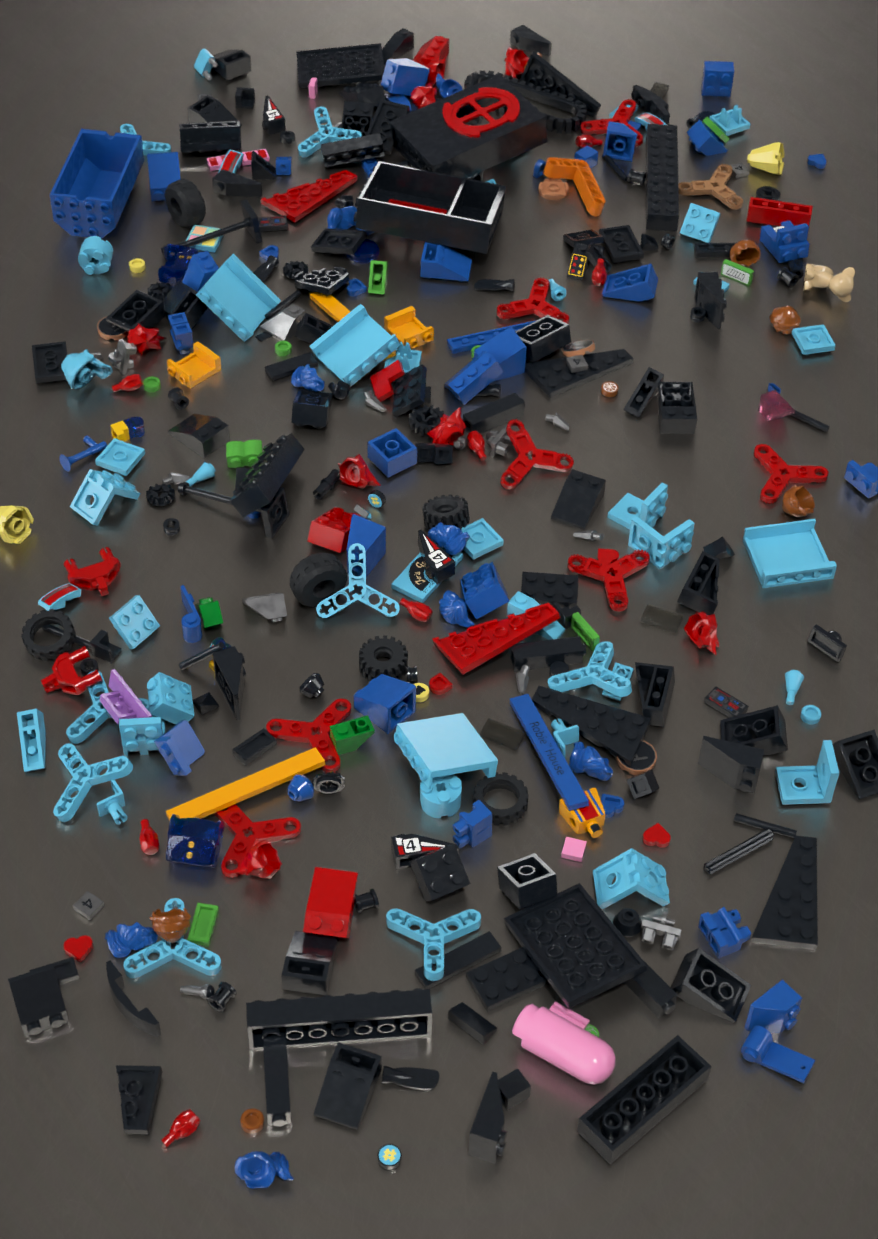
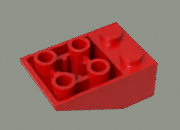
[307,507,361,553]

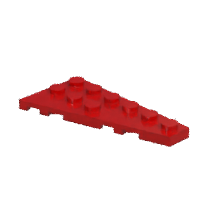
[261,170,357,222]
[432,603,560,675]

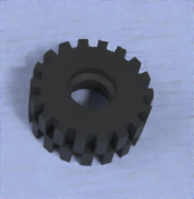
[422,494,470,530]
[359,635,408,682]

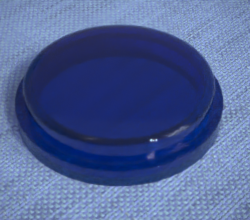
[346,239,379,264]

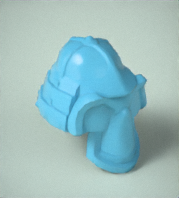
[61,349,113,389]

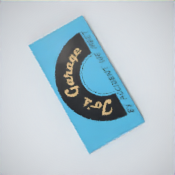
[391,548,463,603]

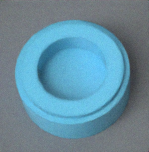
[800,705,821,725]

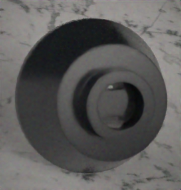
[299,673,325,698]
[613,908,642,937]

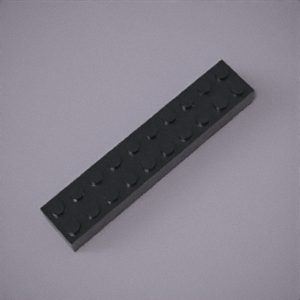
[646,123,679,231]

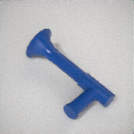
[59,435,107,472]

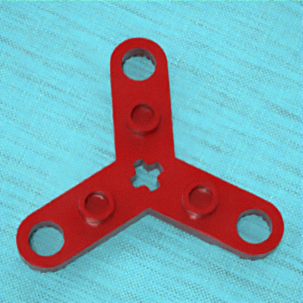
[581,99,643,147]
[497,277,569,324]
[500,419,574,490]
[754,444,829,504]
[567,549,650,612]
[266,698,351,773]
[214,804,301,878]

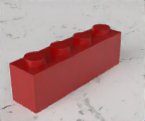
[746,197,813,226]

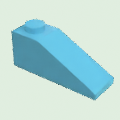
[507,591,565,640]
[17,709,46,772]

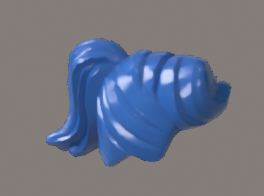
[436,74,463,98]
[327,206,357,230]
[291,364,325,392]
[428,522,470,556]
[439,590,475,628]
[569,741,613,781]
[105,922,158,958]
[235,1151,293,1188]

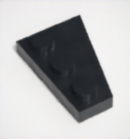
[116,1065,163,1135]

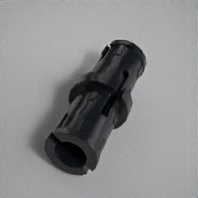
[313,469,340,500]

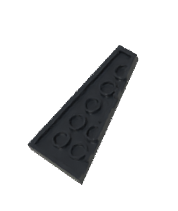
[519,52,601,118]
[525,349,634,398]
[532,686,651,767]
[751,836,818,950]

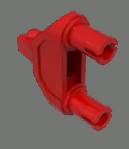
[64,547,121,596]
[41,646,103,695]

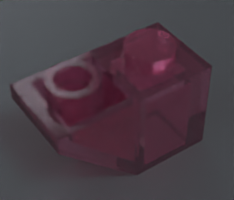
[758,390,795,421]

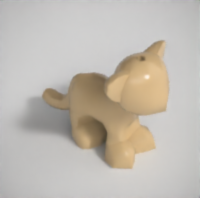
[803,263,855,302]

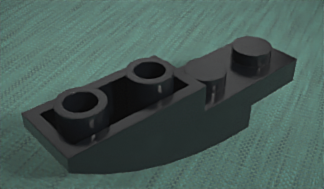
[631,85,670,125]

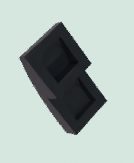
[415,443,453,464]

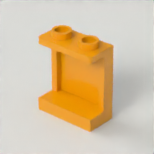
[384,306,434,350]
[167,341,221,389]

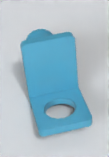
[551,719,579,758]
[97,780,128,825]

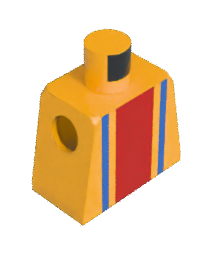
[559,787,605,838]

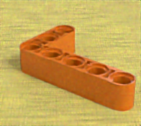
[543,157,606,217]

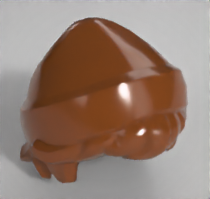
[730,240,761,267]
[769,306,801,335]
[782,485,815,518]
[149,908,191,943]

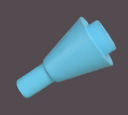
[549,279,567,301]
[185,462,216,487]
[785,670,804,705]

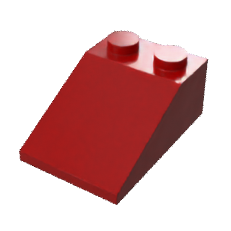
[303,867,358,938]

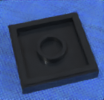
[563,229,604,248]

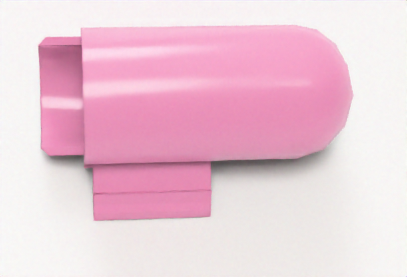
[512,1002,615,1085]

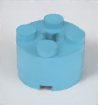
[78,236,114,275]
[420,774,462,818]

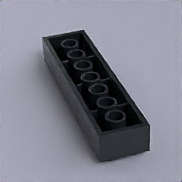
[246,988,432,1050]

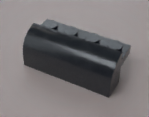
[179,121,242,153]
[321,133,385,168]

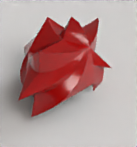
[504,47,529,78]
[425,54,446,87]
[410,82,437,109]
[127,324,166,356]
[427,407,466,445]
[337,454,381,489]
[684,611,719,655]
[238,839,282,879]

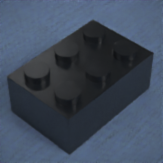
[515,315,571,362]

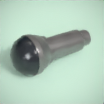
[180,984,215,1000]

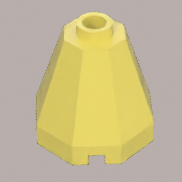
[747,142,784,175]
[0,505,34,544]

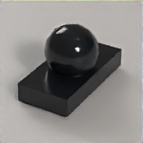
[807,624,847,662]

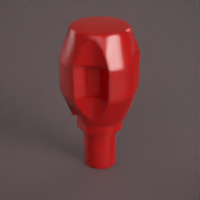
[576,134,603,149]
[591,259,607,286]
[112,374,143,392]
[467,431,487,461]
[399,598,433,622]
[139,819,159,855]
[161,1109,201,1147]

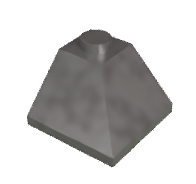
[259,304,306,341]
[242,592,287,622]

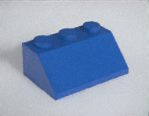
[444,351,503,405]

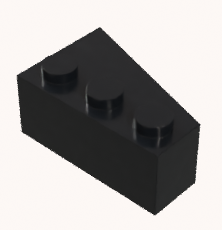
[677,551,720,615]
[635,662,675,726]

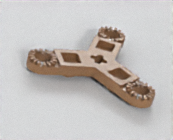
[679,164,743,210]

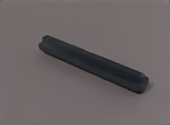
[703,829,774,874]

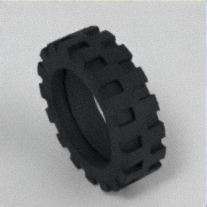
[21,609,76,661]
[473,772,529,826]

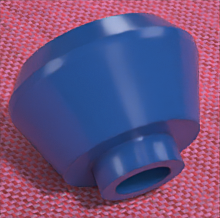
[287,775,314,802]

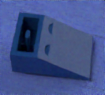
[420,242,472,281]
[460,562,510,619]

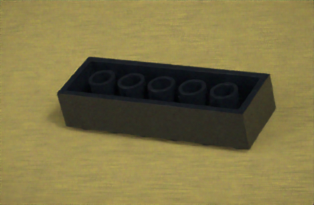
[230,433,305,518]
[577,1035,711,1164]

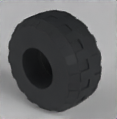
[165,179,206,228]
[289,553,347,607]

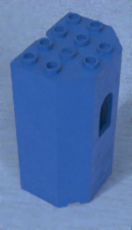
[50,129,144,239]

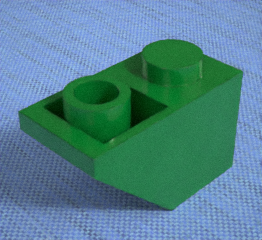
[195,597,223,628]
[330,715,375,755]

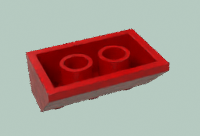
[412,36,449,66]

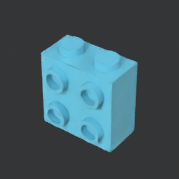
[147,672,194,724]

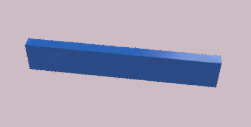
[447,320,537,354]

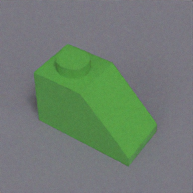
[368,260,388,295]

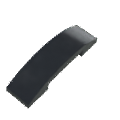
[106,960,161,1037]

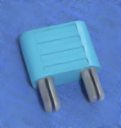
[194,49,218,80]

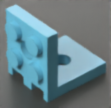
[69,469,140,526]
[607,483,668,529]
[628,516,695,569]
[119,715,165,756]
[775,740,839,805]
[592,848,670,909]

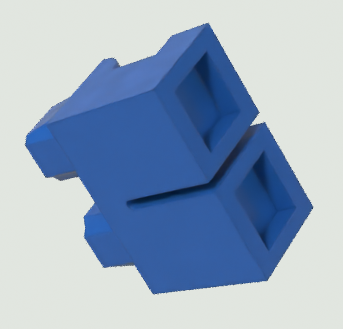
[168,312,193,355]
[453,800,492,849]
[698,907,751,959]

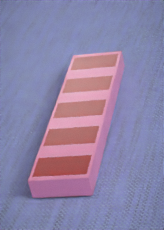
[207,149,270,171]

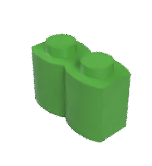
[226,440,263,468]

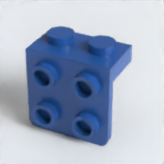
[844,460,878,498]
[154,720,205,776]

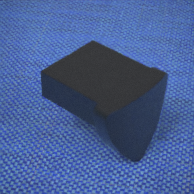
[703,537,735,559]

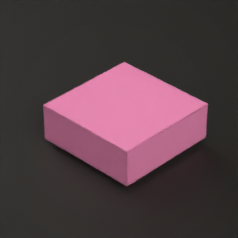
[309,78,317,99]
[561,837,587,862]

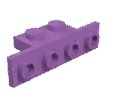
[99,669,152,724]

